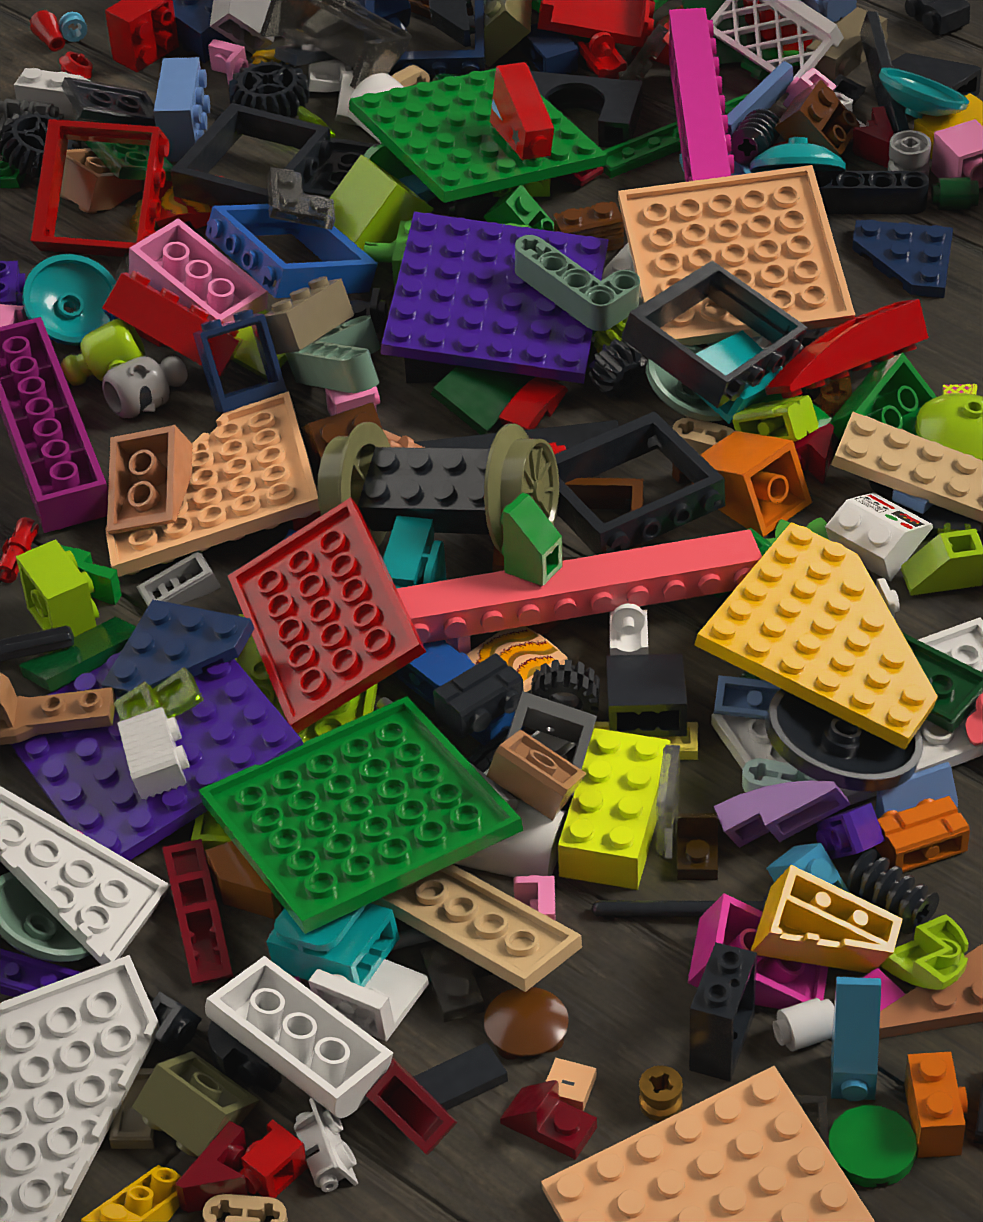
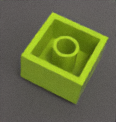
[16,539,99,637]

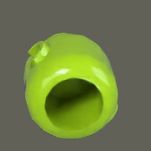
[61,319,146,386]

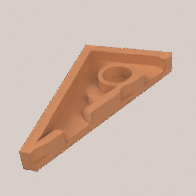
[879,944,983,1039]

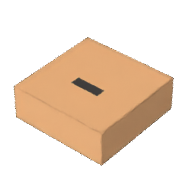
[546,1058,597,1111]

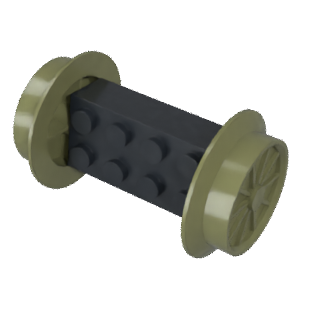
[318,422,559,554]

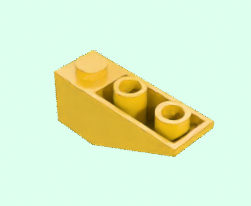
[81,1165,182,1222]

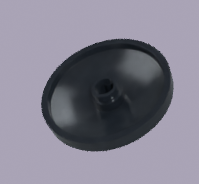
[765,689,923,792]

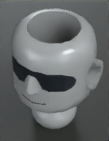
[102,356,188,419]

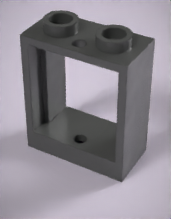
[499,691,597,811]

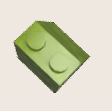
[319,154,434,251]

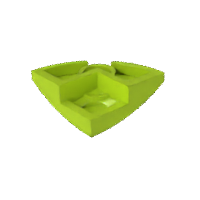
[881,914,968,990]

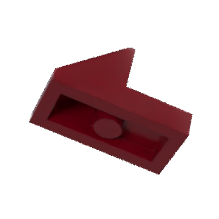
[852,106,894,168]
[793,423,834,484]
[500,1080,597,1160]
[175,1121,249,1213]

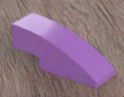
[714,780,850,848]

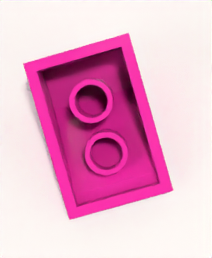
[688,893,828,1009]

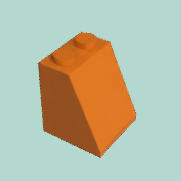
[692,431,812,537]

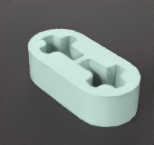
[742,758,817,792]

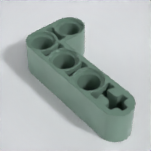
[515,235,640,331]

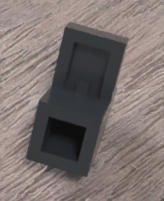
[208,1020,282,1093]

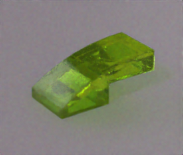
[114,667,203,721]

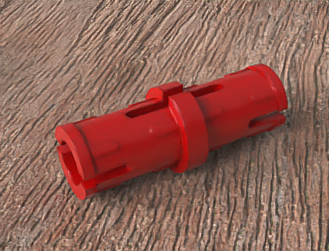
[0,517,39,583]

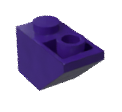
[815,803,886,860]

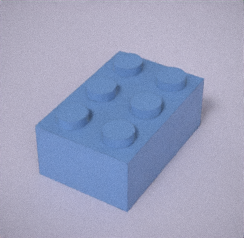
[154,57,210,162]

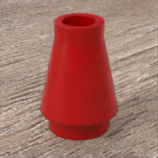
[30,10,65,52]

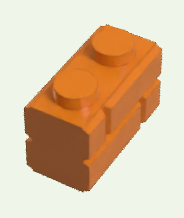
[875,796,970,872]

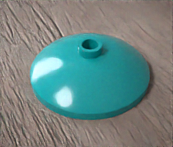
[879,68,969,119]
[750,137,846,173]
[22,254,119,346]

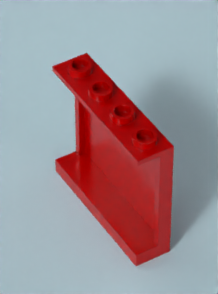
[537,0,655,48]

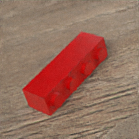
[102,270,243,376]

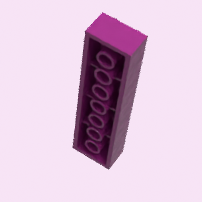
[0,317,108,533]

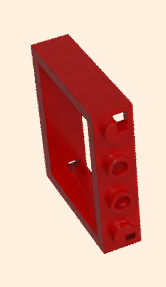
[30,119,170,257]

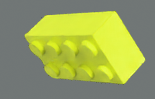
[558,728,671,890]

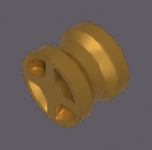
[639,1065,683,1121]

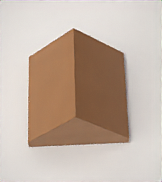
[486,729,587,821]

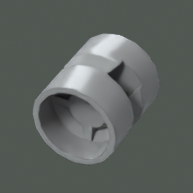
[888,130,931,176]

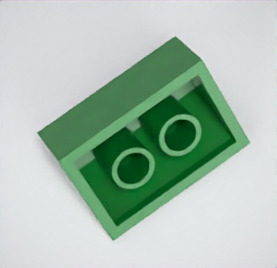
[828,353,937,441]

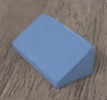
[714,675,781,720]
[875,762,958,818]

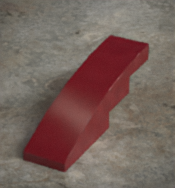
[162,839,233,986]

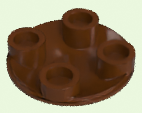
[484,987,568,1059]

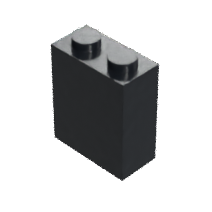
[606,653,687,737]

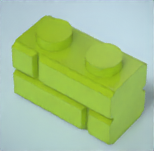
[732,395,819,441]

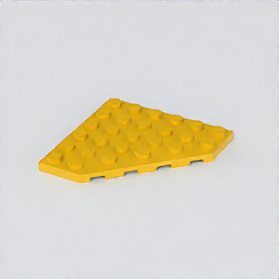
[694,522,938,750]

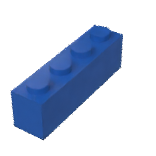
[393,640,525,745]

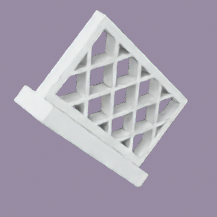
[710,0,844,80]

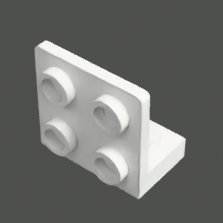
[308,959,429,1042]

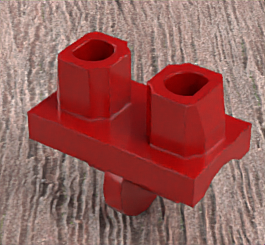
[578,32,627,79]

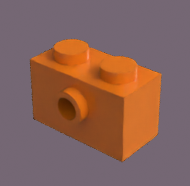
[904,1052,968,1158]

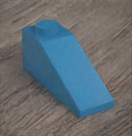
[831,977,881,1101]

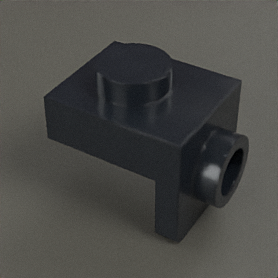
[151,991,202,1054]

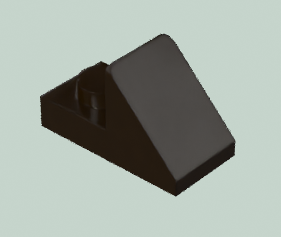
[677,813,718,880]

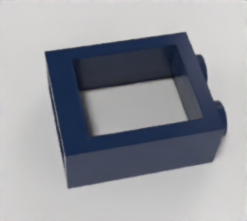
[193,309,287,413]

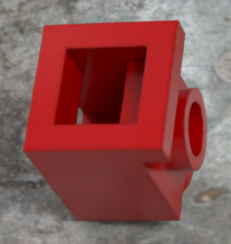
[239,1119,308,1199]

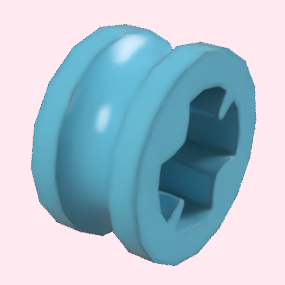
[59,12,87,42]

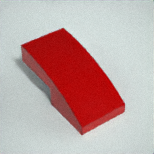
[499,377,568,430]

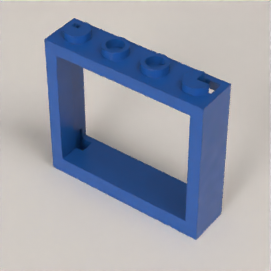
[205,202,378,298]

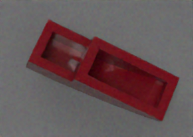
[365,1057,457,1155]

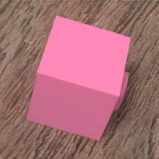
[931,119,983,188]

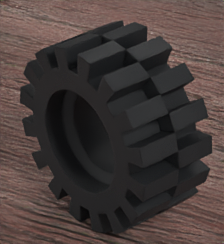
[530,659,600,715]

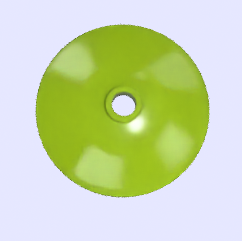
[915,393,983,460]

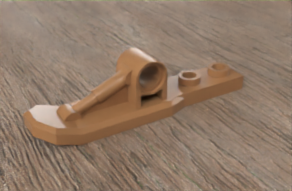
[0,673,117,745]

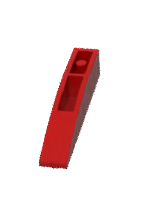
[765,299,929,399]

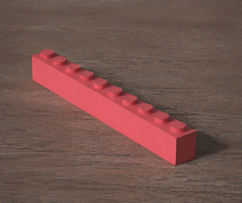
[396,530,762,644]

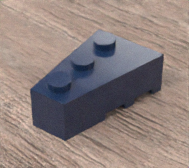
[173,0,231,64]

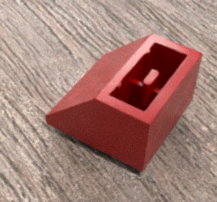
[105,0,179,72]

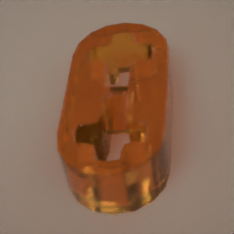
[819,370,852,416]

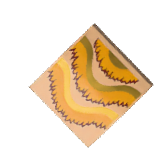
[466,626,568,692]

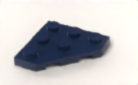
[852,219,953,298]
[102,599,255,701]

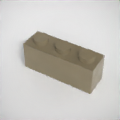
[805,7,888,81]
[265,276,354,355]

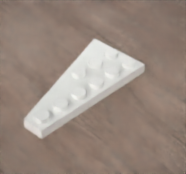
[0,786,170,965]

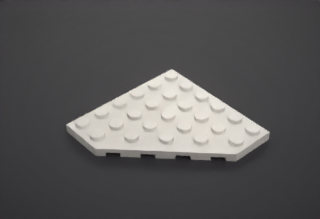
[0,955,159,1222]

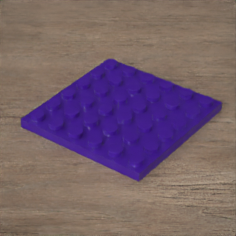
[381,212,609,384]
[9,651,303,861]

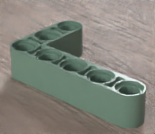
[285,315,381,393]

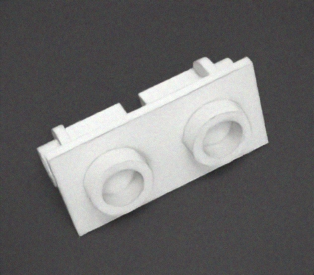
[294,1098,358,1192]

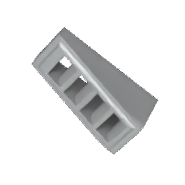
[137,551,221,606]

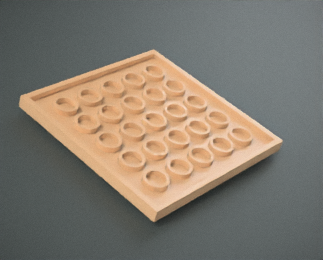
[618,165,855,346]

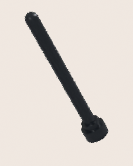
[591,897,767,917]

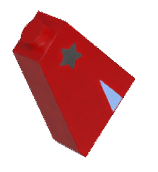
[490,62,554,160]

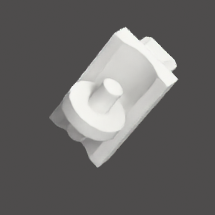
[610,603,648,656]

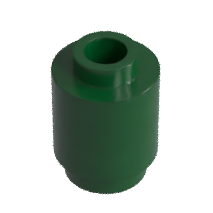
[931,177,979,210]

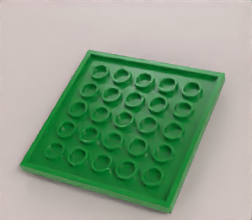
[349,68,607,203]
[198,696,523,934]

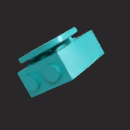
[383,516,446,588]
[266,903,400,987]

